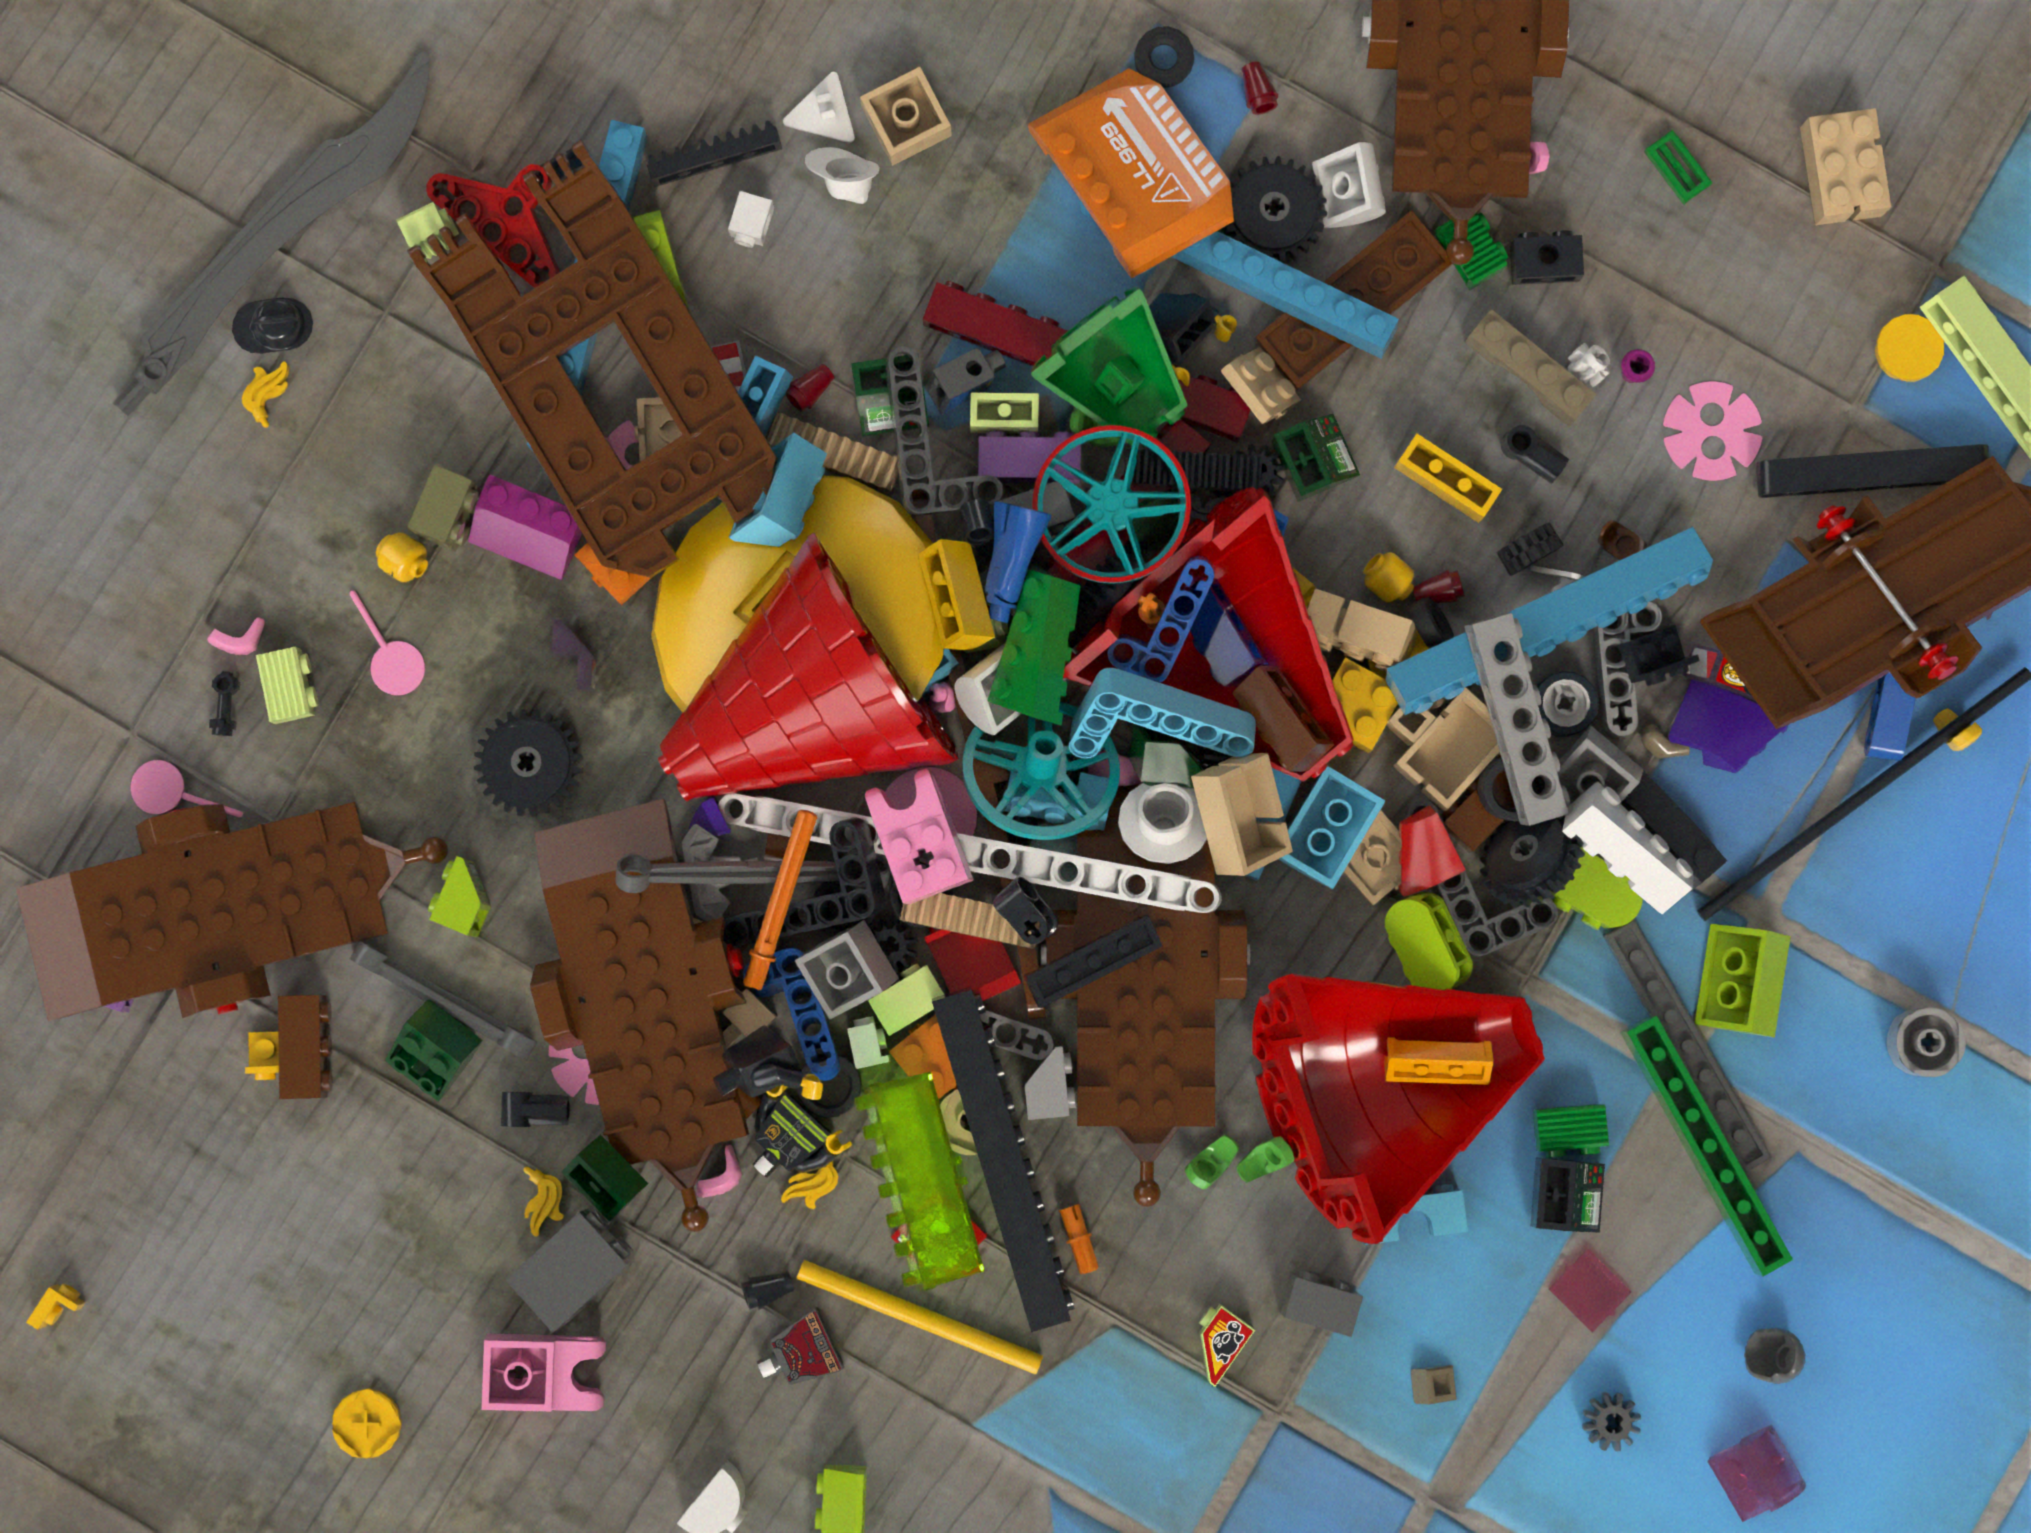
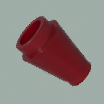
[1241,62,1278,115]
[785,364,835,412]
[1413,569,1465,604]

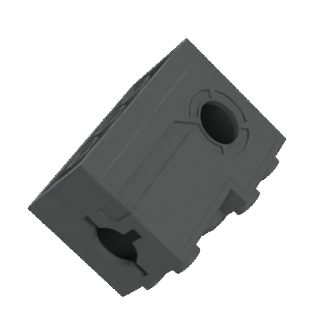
[505,1209,634,1333]

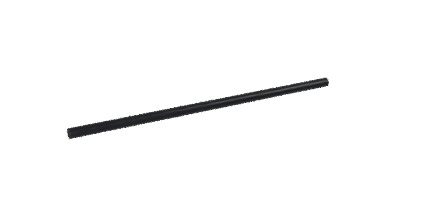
[1697,667,2031,922]

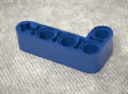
[1108,556,1215,683]
[1864,642,1921,761]
[743,948,841,1081]

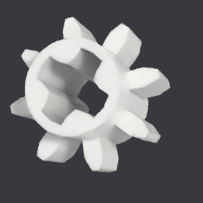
[1568,343,1610,387]

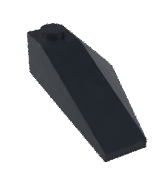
[1620,759,1727,894]

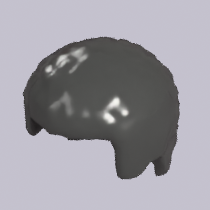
[1744,1328,1806,1384]

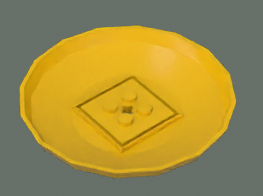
[651,475,944,713]

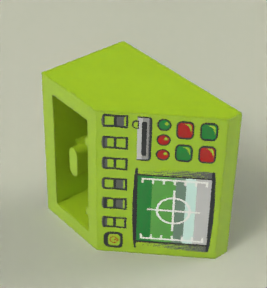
[428,856,491,937]

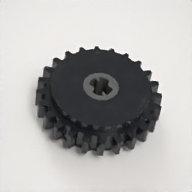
[1224,156,1327,263]
[474,709,583,817]
[1480,815,1585,908]

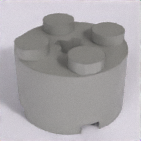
[1886,1008,1966,1077]

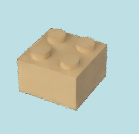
[860,67,952,166]

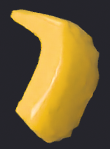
[1933,708,1982,752]

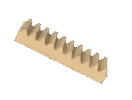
[767,413,899,494]
[900,893,1040,949]

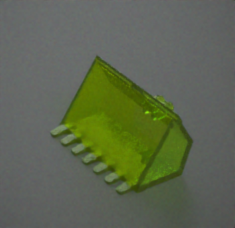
[854,1072,985,1291]

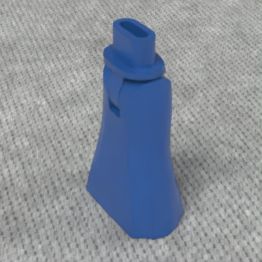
[985,501,1052,623]

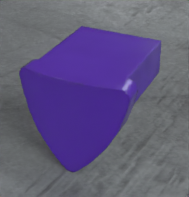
[689,796,731,836]

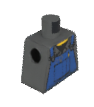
[925,348,1006,416]

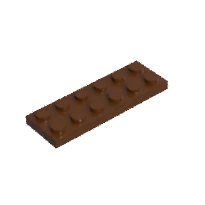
[1255,210,1454,391]

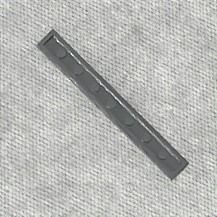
[1603,919,1772,1173]

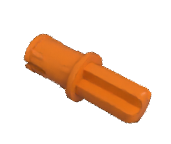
[1138,593,1165,630]
[1059,1204,1098,1274]

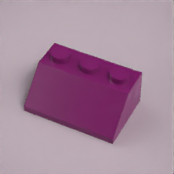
[468,475,582,580]

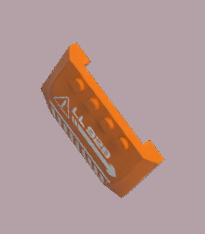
[1028,68,1234,279]

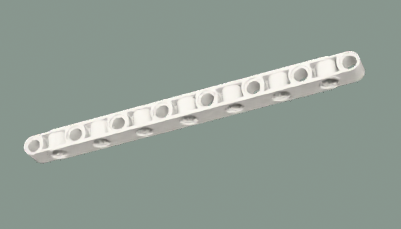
[718,793,1222,913]

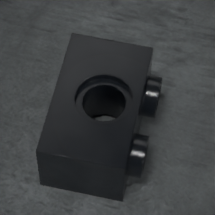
[1510,230,1584,285]

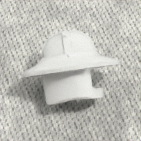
[1118,783,1207,864]

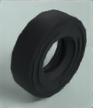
[1134,26,1194,88]
[1410,597,1454,649]

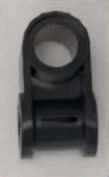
[992,876,1058,944]

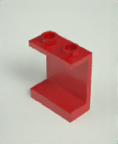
[924,927,1021,1001]

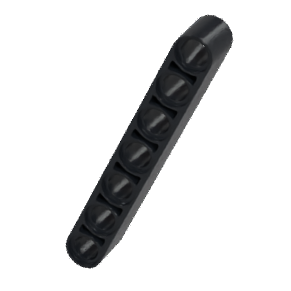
[1755,444,1990,498]

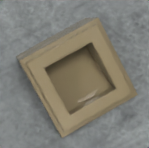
[1411,1365,1457,1404]

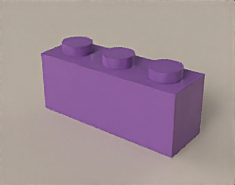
[978,431,1081,484]

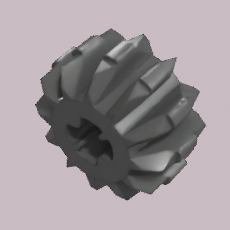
[1582,1392,1641,1452]

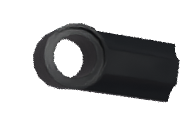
[1501,425,1569,484]
[960,499,994,561]
[500,1092,570,1127]

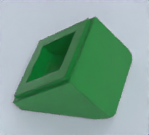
[1094,355,1145,408]

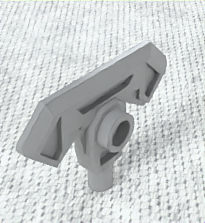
[682,824,758,921]

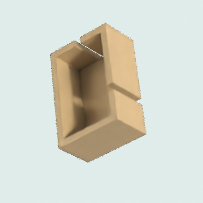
[1800,108,1891,225]
[1307,589,1418,672]
[1393,687,1500,811]
[1191,753,1293,876]

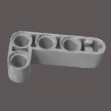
[1592,602,1662,739]

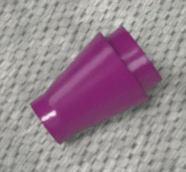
[1621,349,1655,383]

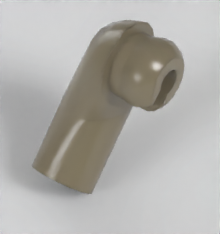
[1641,724,1690,759]

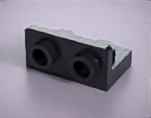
[1619,624,1700,686]

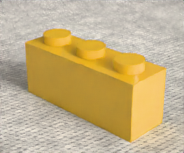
[1394,434,1502,523]
[918,539,995,651]

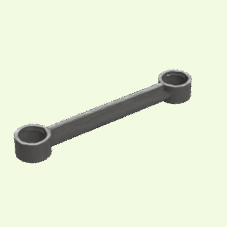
[350,940,537,1060]

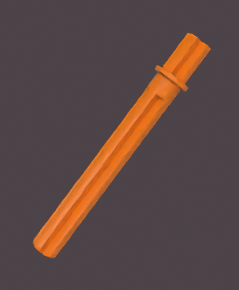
[743,809,817,990]

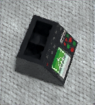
[1530,1157,1605,1233]

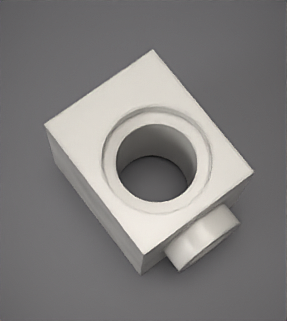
[728,191,774,248]

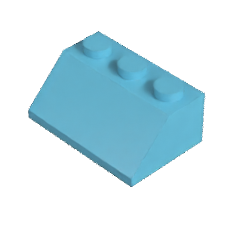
[729,432,827,547]
[1278,766,1385,889]

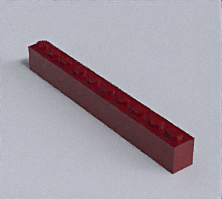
[922,281,1251,443]

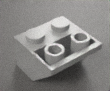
[1025,1046,1076,1120]

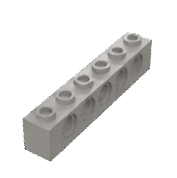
[1464,613,1570,826]

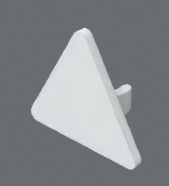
[783,72,855,143]
[1530,565,1585,593]

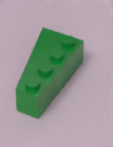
[987,569,1080,726]

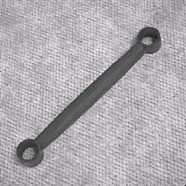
[615,853,890,893]

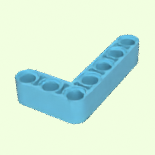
[1069,668,1256,759]

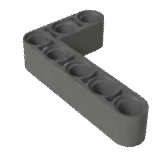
[886,346,1003,515]
[1404,800,1558,957]

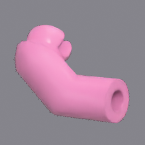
[929,682,955,713]

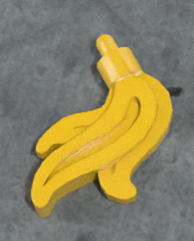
[242,361,290,428]
[781,1160,839,1209]
[524,1166,564,1237]

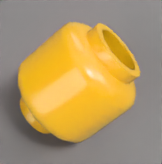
[376,532,428,582]
[1363,552,1414,603]

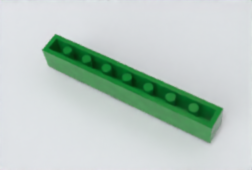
[1620,1016,1793,1277]

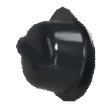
[232,297,313,354]

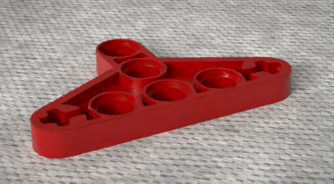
[426,164,560,288]

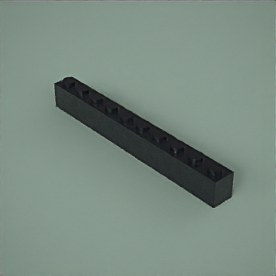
[932,987,1075,1333]

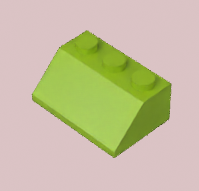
[1695,923,1791,1038]
[815,1464,867,1533]

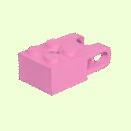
[865,768,973,904]
[482,1333,606,1412]

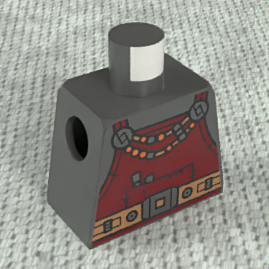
[757,1307,845,1385]

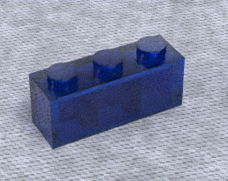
[1174,578,1268,687]

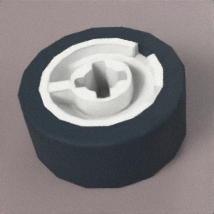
[1537,671,1598,737]

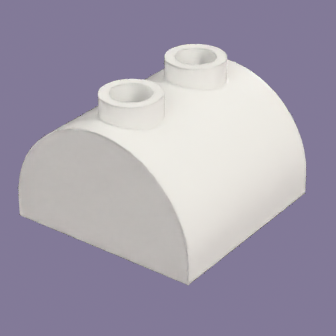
[1312,142,1386,228]
[955,642,1022,735]
[677,1460,748,1533]

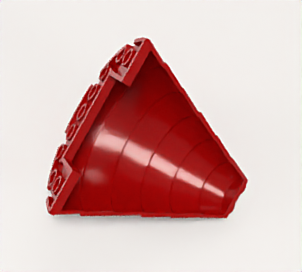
[1063,487,1354,781]
[658,533,959,802]
[1252,973,1545,1244]

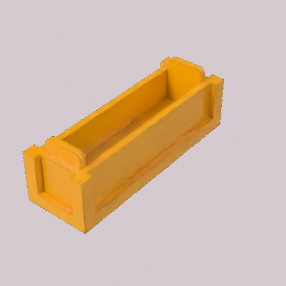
[1384,1038,1493,1085]

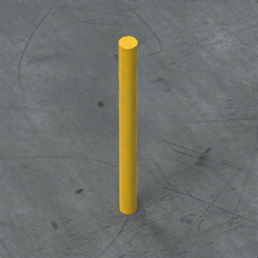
[796,1260,1043,1375]

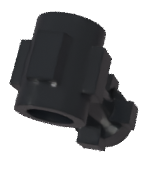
[209,671,241,736]

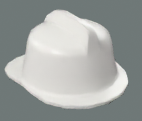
[804,147,880,204]

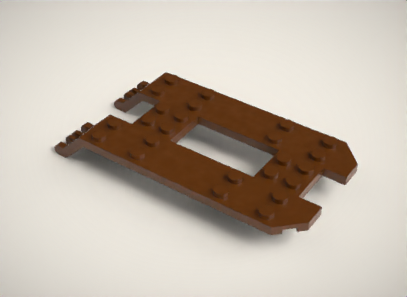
[407,139,778,578]

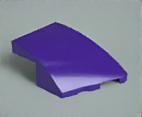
[1669,679,1788,773]

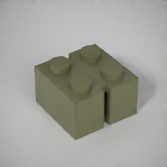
[407,465,482,552]

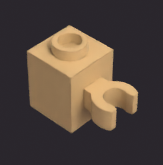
[1386,697,1446,747]
[723,988,778,1049]

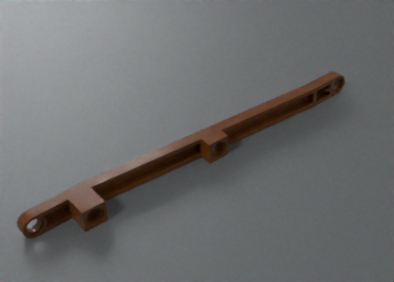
[911,490,1046,1020]

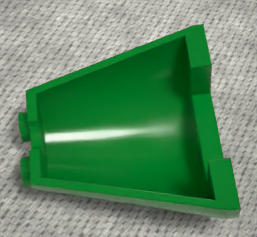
[1031,287,1188,446]

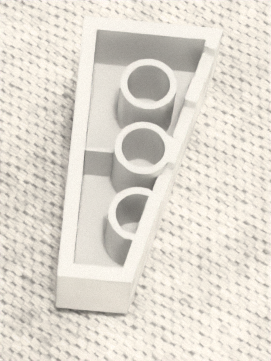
[1562,781,1694,914]

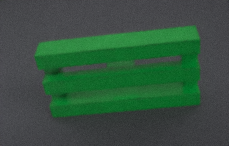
[1644,130,1712,205]

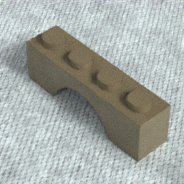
[1465,309,1597,427]

